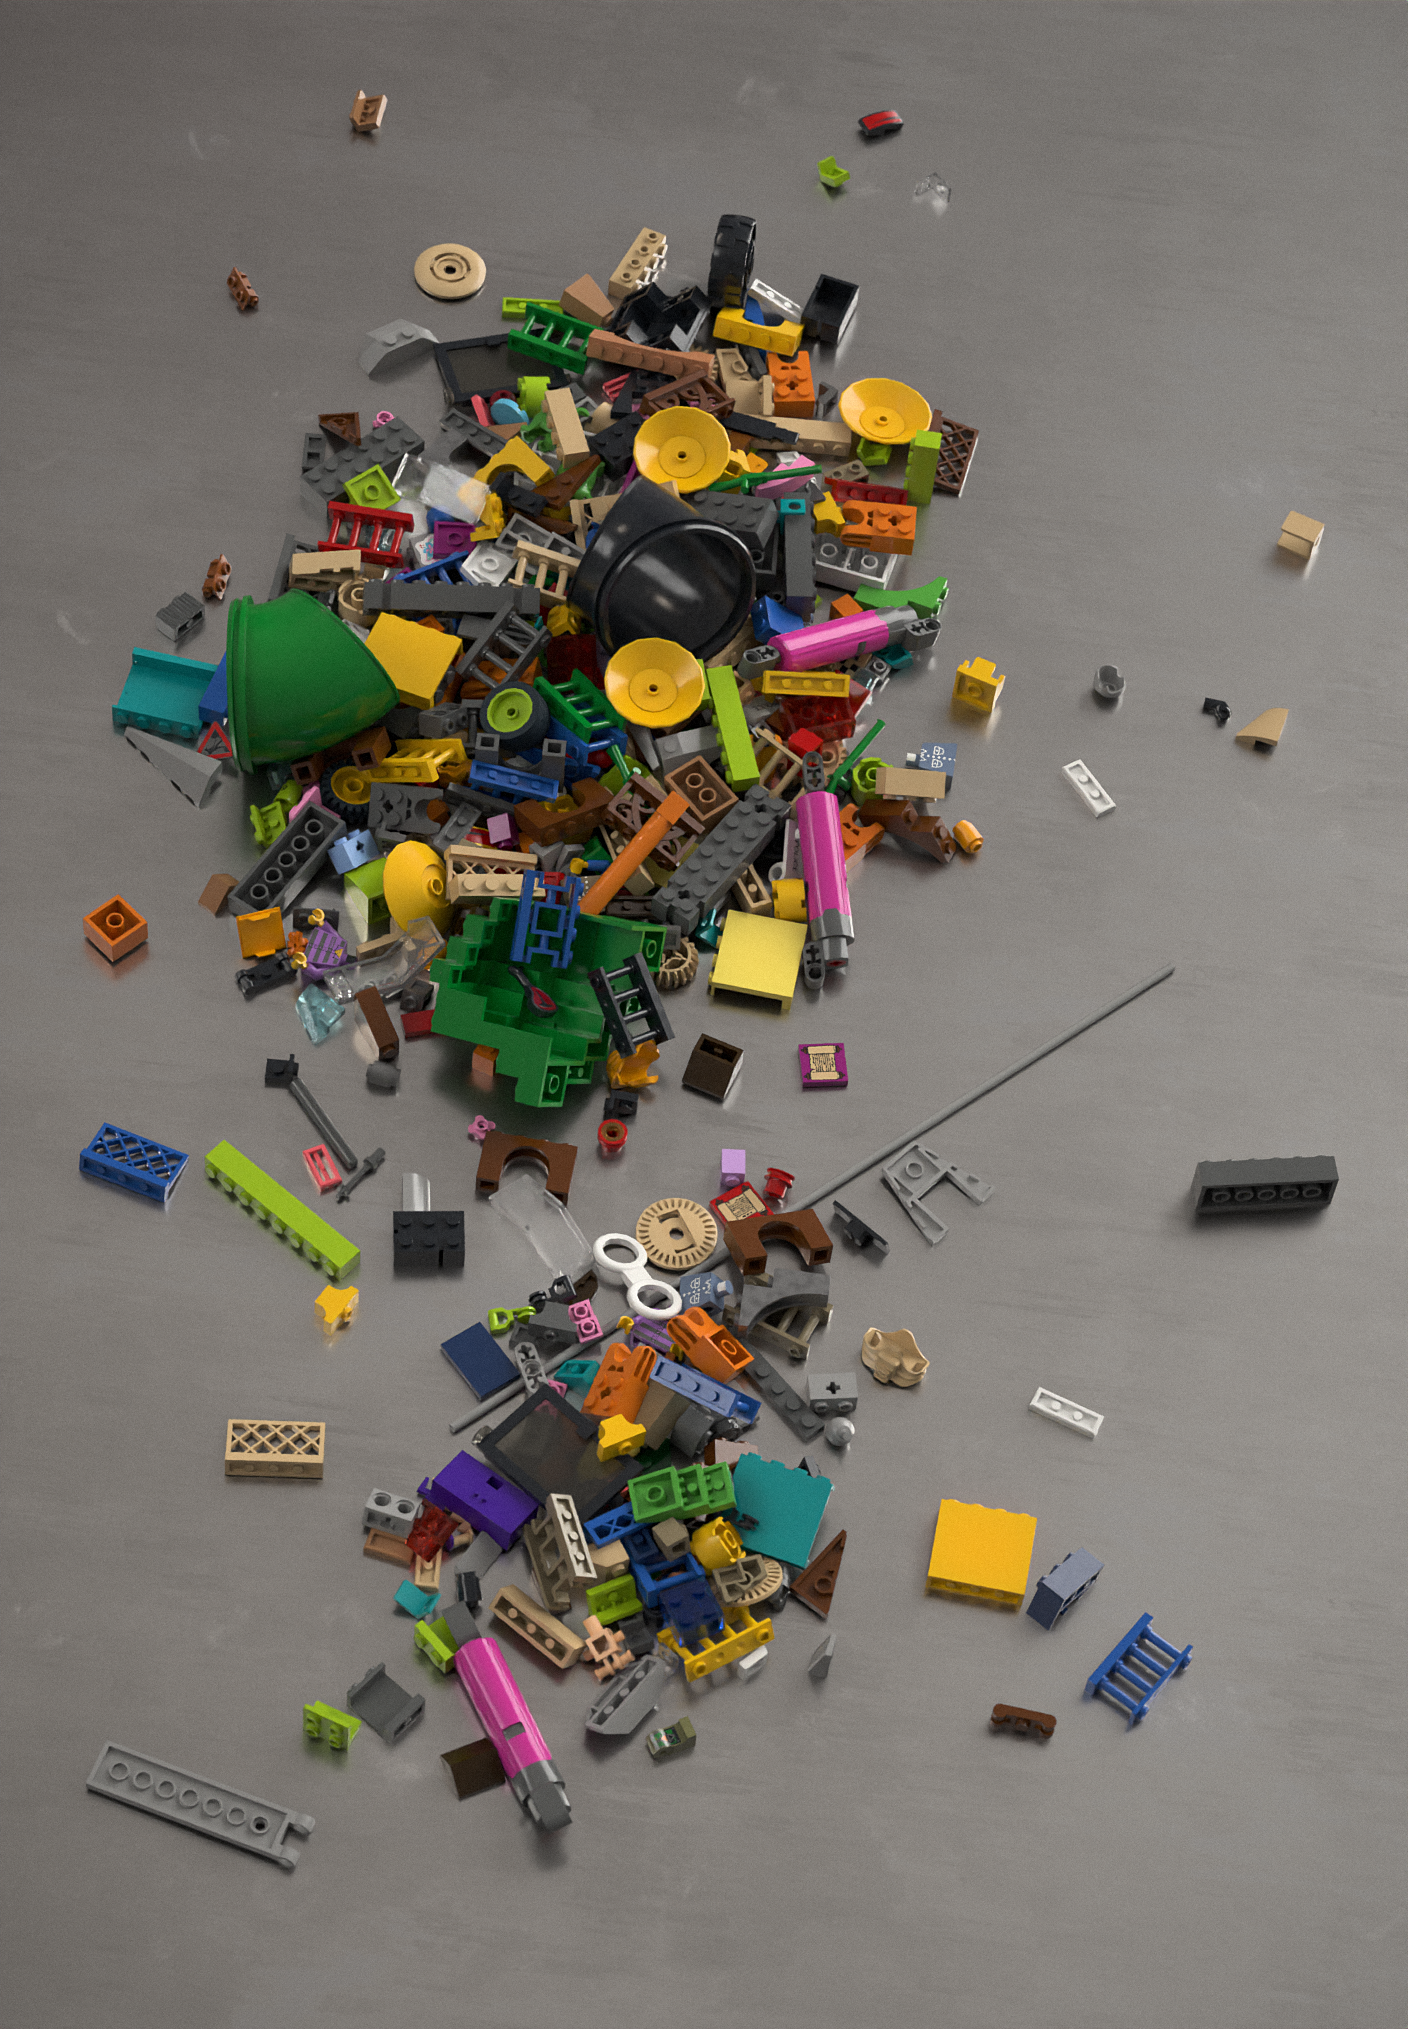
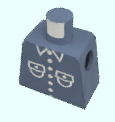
[905,743,957,789]
[679,1272,733,1318]

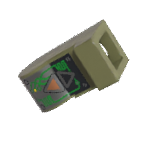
[645,1716,697,1758]

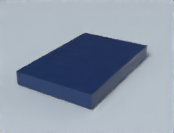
[440,1322,521,1401]

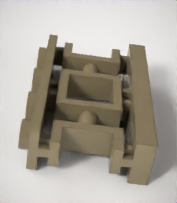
[522,1493,597,1611]

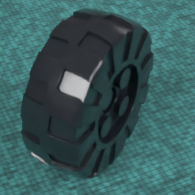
[707,214,757,309]

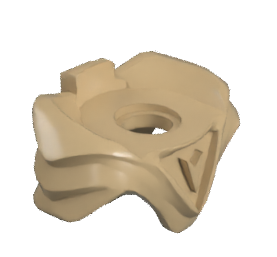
[862,1327,930,1387]

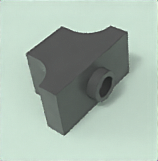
[528,1301,577,1344]

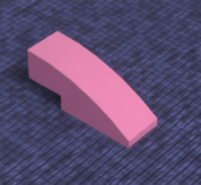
[755,455,815,500]

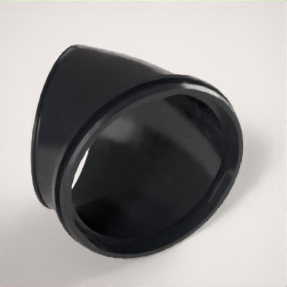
[566,475,756,664]

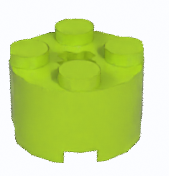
[517,376,550,418]
[851,757,894,807]

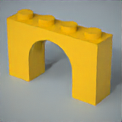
[713,307,805,356]
[456,436,555,525]

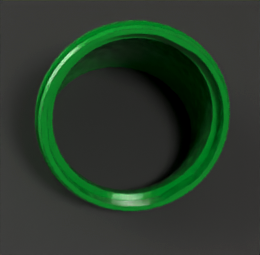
[226,588,400,774]

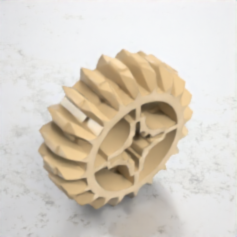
[650,937,699,989]

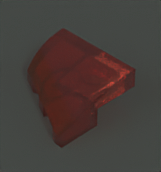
[405,1498,459,1563]

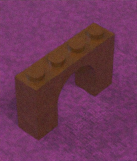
[290,726,392,785]
[513,777,619,848]
[475,1131,578,1205]
[723,1209,833,1276]

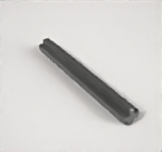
[290,1078,358,1169]

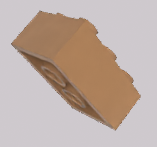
[664,755,739,836]

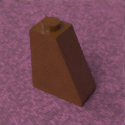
[354,986,399,1061]

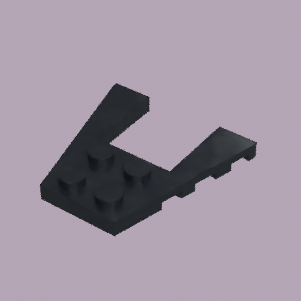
[610,369,690,420]

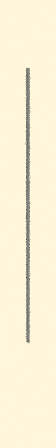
[449,963,1175,1433]

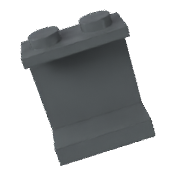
[347,1662,426,1744]

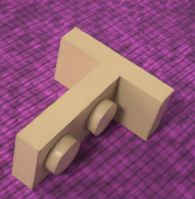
[356,917,417,966]

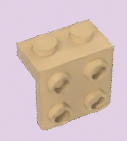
[725,375,775,416]

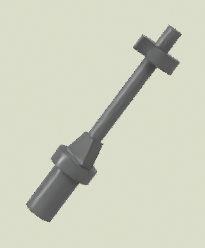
[336,1148,386,1199]

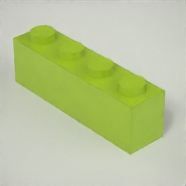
[903,429,942,504]

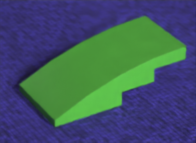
[628,1461,737,1523]

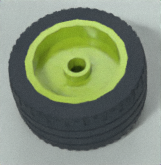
[479,681,551,753]

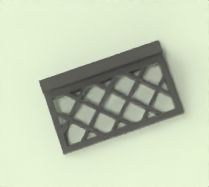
[267,533,324,602]

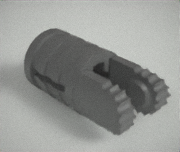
[767,1562,793,1611]

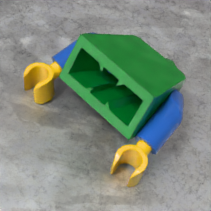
[569,836,613,875]

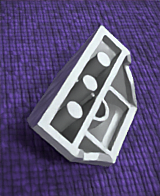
[358,319,439,377]
[585,1654,666,1734]

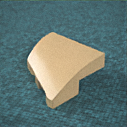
[1235,708,1289,746]

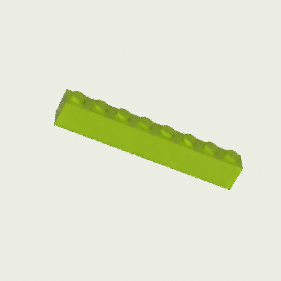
[204,1140,360,1280]

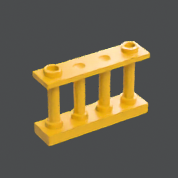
[750,670,850,697]
[366,739,467,782]
[657,1605,775,1683]

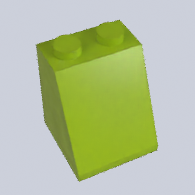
[344,857,392,925]

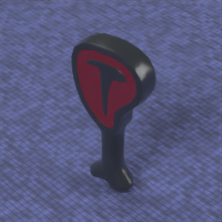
[507,965,558,1018]

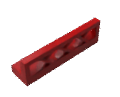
[824,477,909,506]

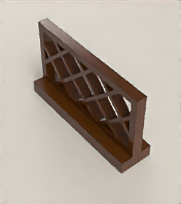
[928,409,979,495]

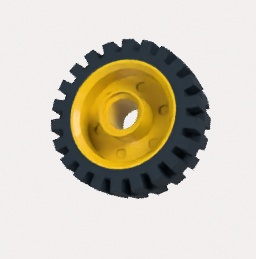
[319,759,371,823]

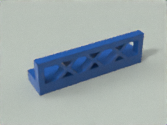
[583,1502,655,1549]

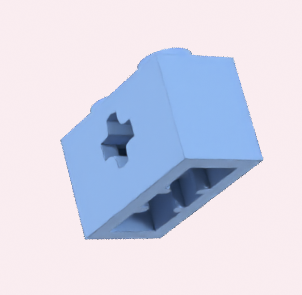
[327,829,380,875]

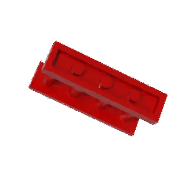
[317,501,415,569]

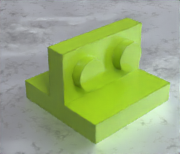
[342,464,401,510]

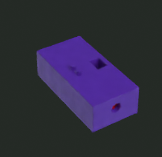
[430,1450,539,1550]

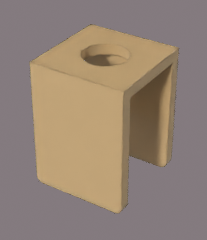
[1277,511,1325,560]

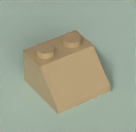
[586,1539,629,1587]

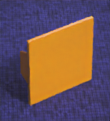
[236,907,287,958]

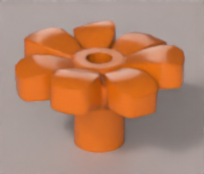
[287,931,309,957]

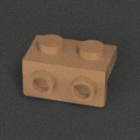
[349,90,387,132]

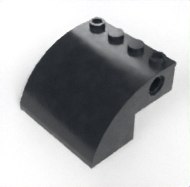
[607,281,713,352]

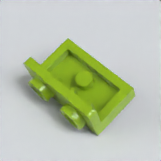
[250,801,288,849]
[586,1573,643,1626]

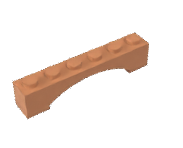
[586,329,715,378]

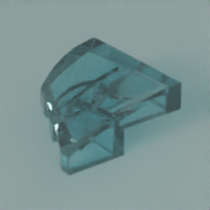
[296,983,345,1046]

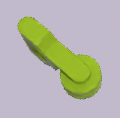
[488,1306,536,1334]

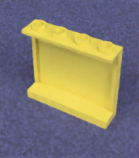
[707,909,808,1010]

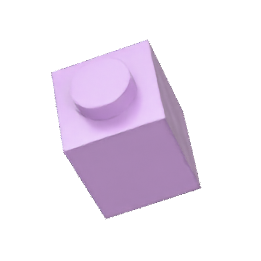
[720,1149,745,1187]

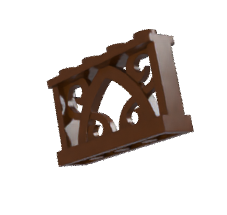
[639,369,736,421]
[600,772,705,872]

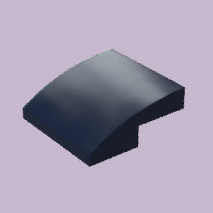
[619,1521,668,1564]

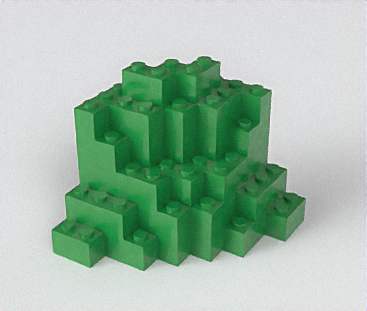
[429,897,667,1107]

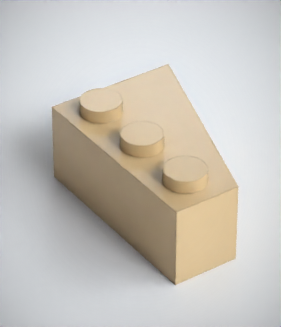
[288,549,361,594]
[875,767,946,803]

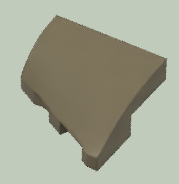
[712,1554,767,1606]

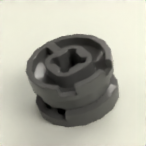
[709,1414,742,1442]

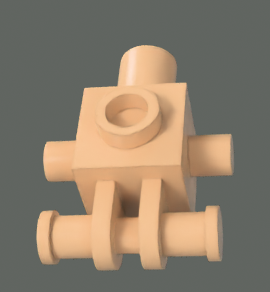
[582,1615,635,1681]

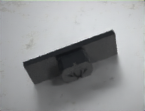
[832,1200,890,1254]

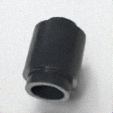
[455,1571,483,1608]

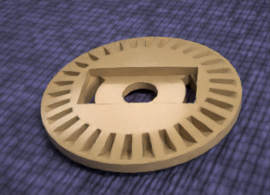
[414,244,486,299]
[636,1198,718,1270]
[698,1554,783,1607]

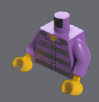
[291,908,357,981]
[616,1305,685,1361]

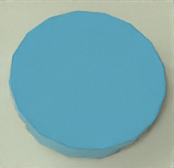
[490,398,529,425]

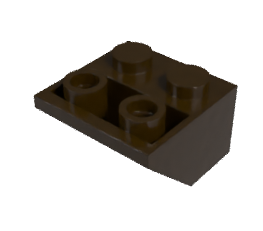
[682,1033,744,1099]

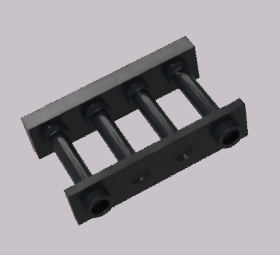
[587,952,675,1059]

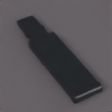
[718,411,800,445]

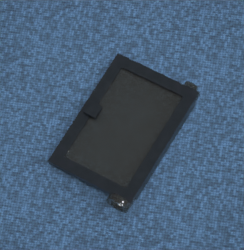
[433,327,572,409]
[472,1383,644,1531]

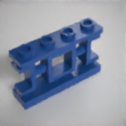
[510,869,584,969]

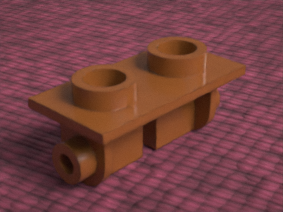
[227,267,259,311]
[202,554,231,601]

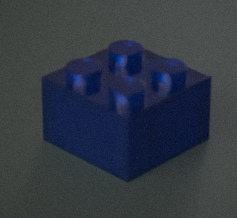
[659,1576,725,1648]

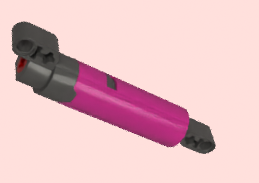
[737,605,942,679]
[795,751,855,989]
[441,1600,573,1834]

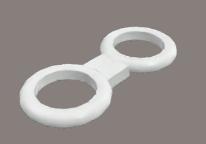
[592,1233,682,1321]

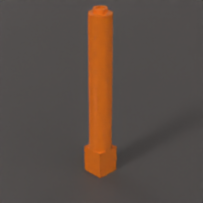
[577,791,690,915]

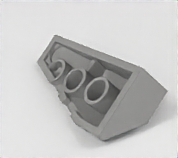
[654,725,722,778]

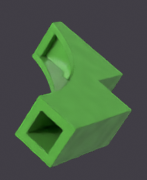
[853,576,949,619]

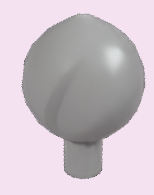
[825,1417,855,1446]

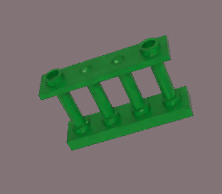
[507,302,604,376]
[533,668,628,744]

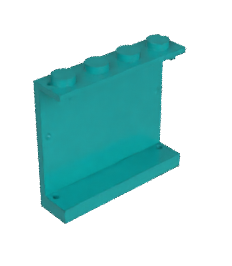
[112,647,219,739]
[721,1452,835,1570]

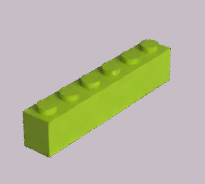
[705,665,760,792]

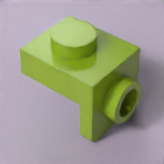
[817,156,850,187]
[857,437,892,466]

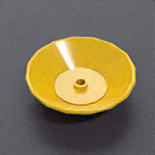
[838,378,932,445]
[633,406,731,494]
[604,638,705,728]
[383,840,456,942]

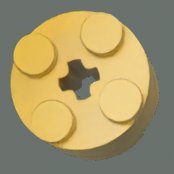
[771,878,807,923]
[690,1517,745,1576]

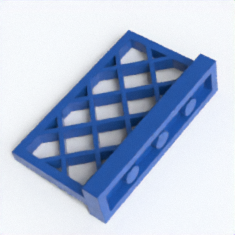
[79,1122,189,1203]

